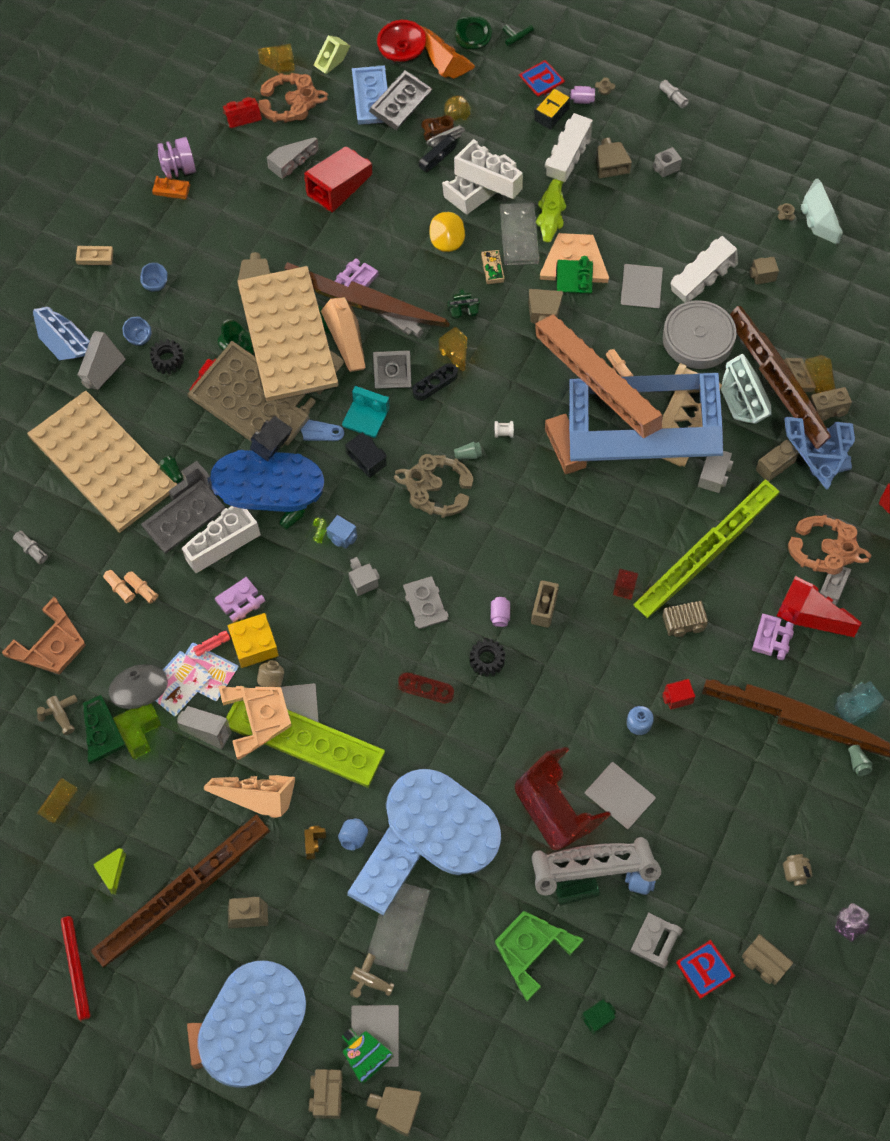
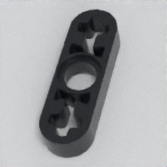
[419,135,458,173]
[413,363,458,401]

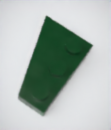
[83,695,126,765]

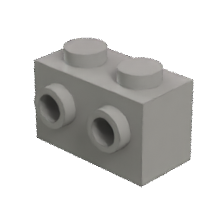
[698,451,734,493]

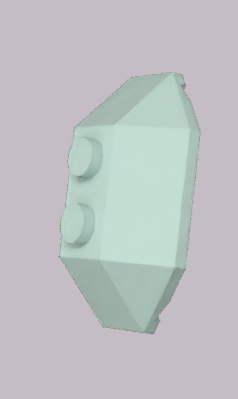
[801,178,843,244]
[721,354,771,424]

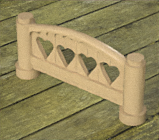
[661,363,722,467]

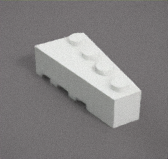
[545,113,593,182]
[454,139,523,199]
[442,154,517,215]
[671,236,738,302]

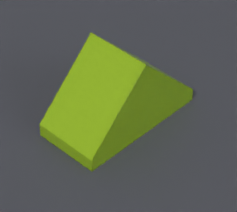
[93,848,126,895]

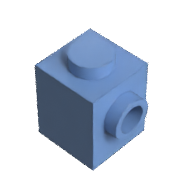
[326,515,357,549]

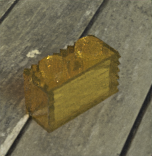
[37,778,78,824]

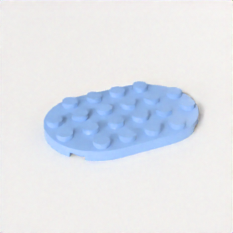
[386,769,501,875]
[197,961,306,1088]

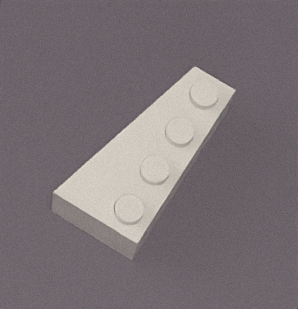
[182,506,261,573]

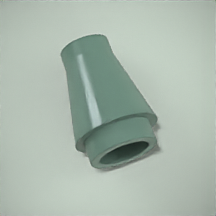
[454,441,482,459]
[848,745,872,776]

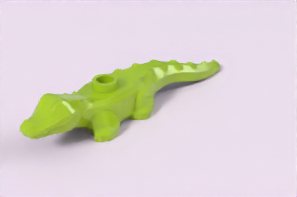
[536,179,566,242]

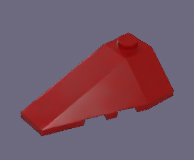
[777,576,862,637]

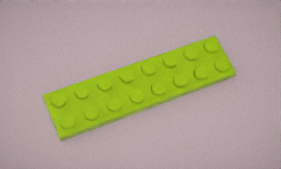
[226,700,385,788]

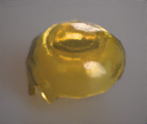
[444,96,471,121]

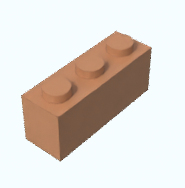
[545,414,587,475]

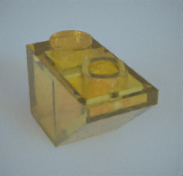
[258,44,295,73]
[439,327,467,371]
[805,355,835,394]

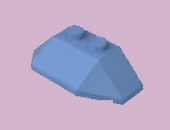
[33,307,90,360]

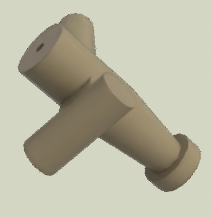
[37,695,78,735]
[350,953,394,998]

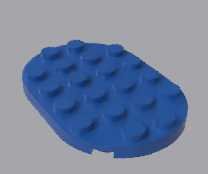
[211,450,324,512]

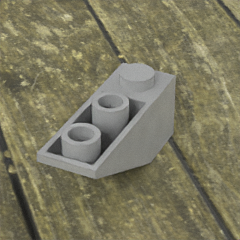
[267,137,318,179]

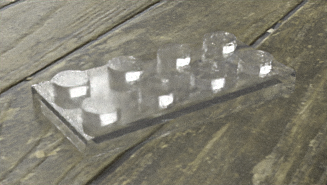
[500,203,539,265]
[368,883,430,972]

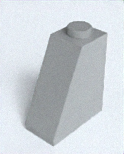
[78,331,126,390]
[177,706,232,750]

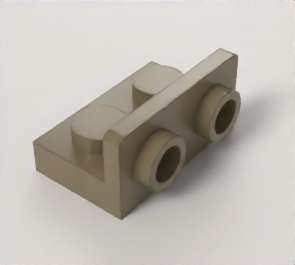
[784,358,816,392]

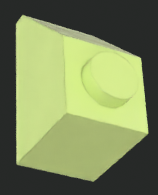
[314,35,350,74]

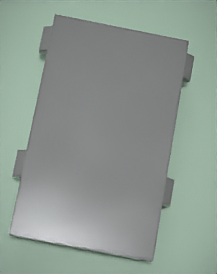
[403,576,449,629]

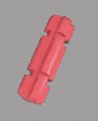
[193,631,230,656]

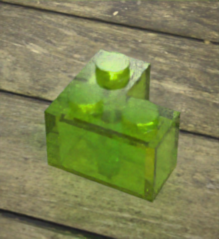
[113,704,161,759]

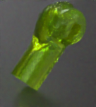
[313,517,326,544]

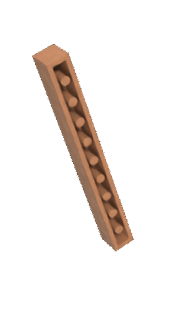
[535,315,663,439]

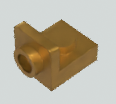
[305,826,326,860]

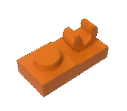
[152,176,190,199]

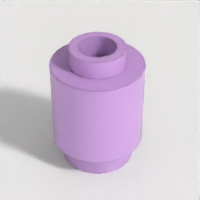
[570,86,595,104]
[491,597,510,627]

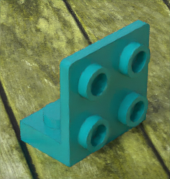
[342,386,390,438]

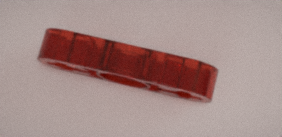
[398,673,454,703]

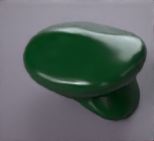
[455,16,492,49]
[217,319,255,355]

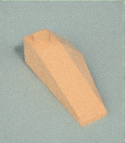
[321,297,366,372]
[204,775,295,818]

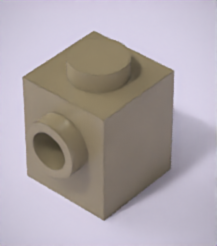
[750,257,779,284]

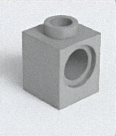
[653,147,682,178]

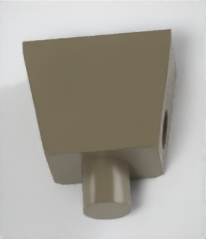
[596,138,632,178]
[238,252,270,293]
[528,289,563,323]
[228,897,268,928]
[367,1087,421,1137]

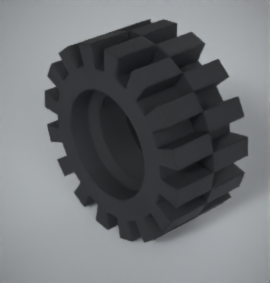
[149,339,184,374]
[470,638,505,677]

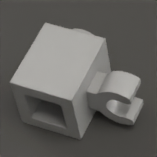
[349,557,380,596]

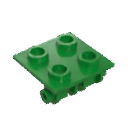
[557,256,593,293]

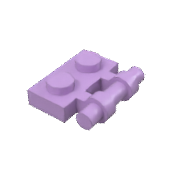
[335,259,378,287]
[215,577,265,623]
[752,613,794,660]

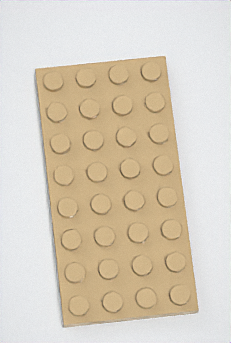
[238,266,338,402]
[27,391,177,533]

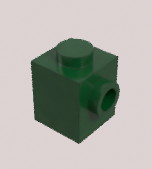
[581,999,616,1036]

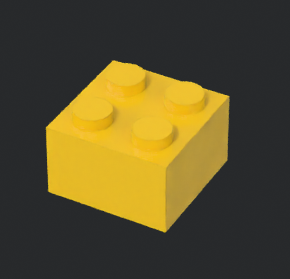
[227,613,279,668]

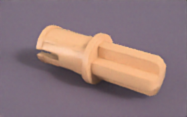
[606,349,633,377]
[103,570,135,603]
[124,571,158,604]

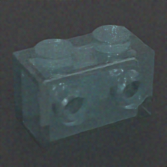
[834,681,885,724]

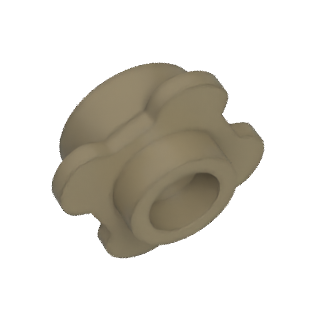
[595,78,615,95]
[777,204,795,220]

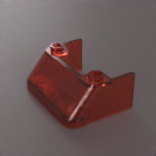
[515,747,611,850]

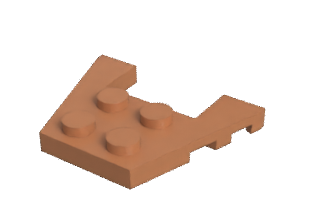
[2,597,86,674]

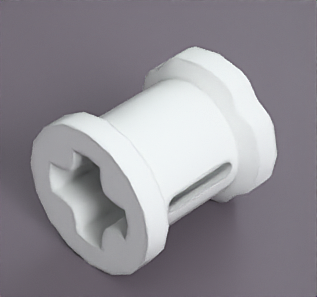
[495,421,514,438]

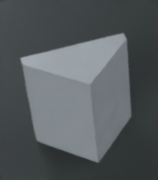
[373,350,411,388]

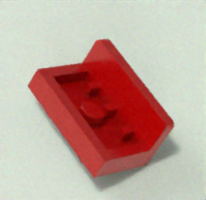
[222,97,262,128]

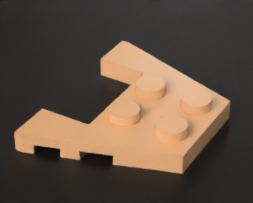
[540,233,609,283]
[218,686,291,760]

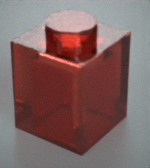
[613,569,639,600]

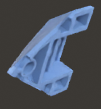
[784,417,855,490]

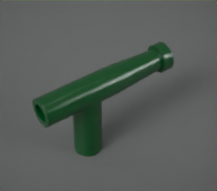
[502,25,534,46]

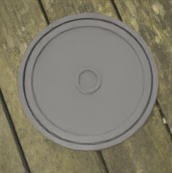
[663,301,736,369]

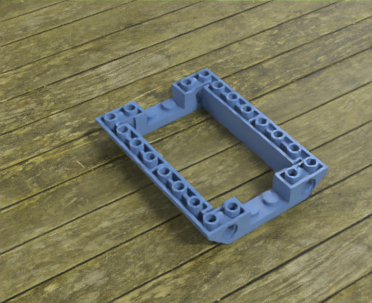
[569,373,723,461]

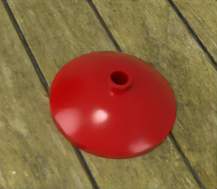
[377,20,426,62]

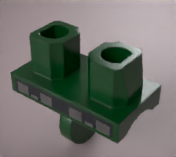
[447,288,480,319]

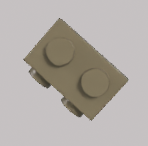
[811,387,852,421]

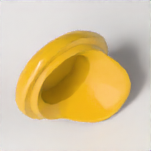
[430,212,465,252]

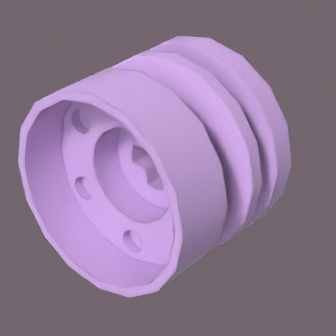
[158,137,196,179]

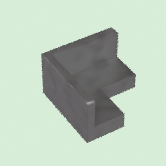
[169,461,214,501]

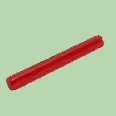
[61,916,90,1020]

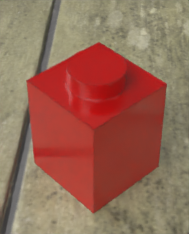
[663,679,695,710]

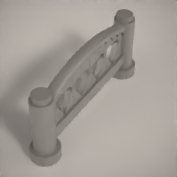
[531,837,661,895]

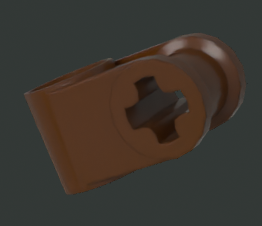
[421,115,454,141]

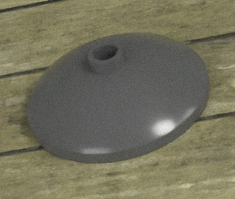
[108,664,168,709]

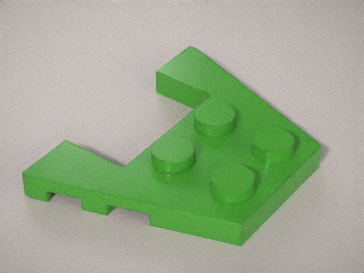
[495,911,584,1002]

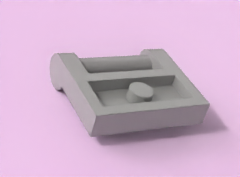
[630,913,683,968]

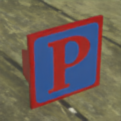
[519,60,565,97]
[676,940,735,999]

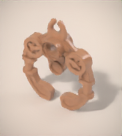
[258,73,328,122]
[788,515,871,575]

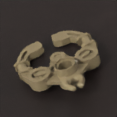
[394,454,473,518]

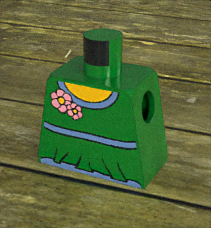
[342,1028,394,1085]

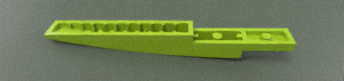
[633,479,779,618]

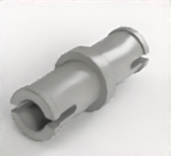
[659,80,689,108]
[13,531,48,564]

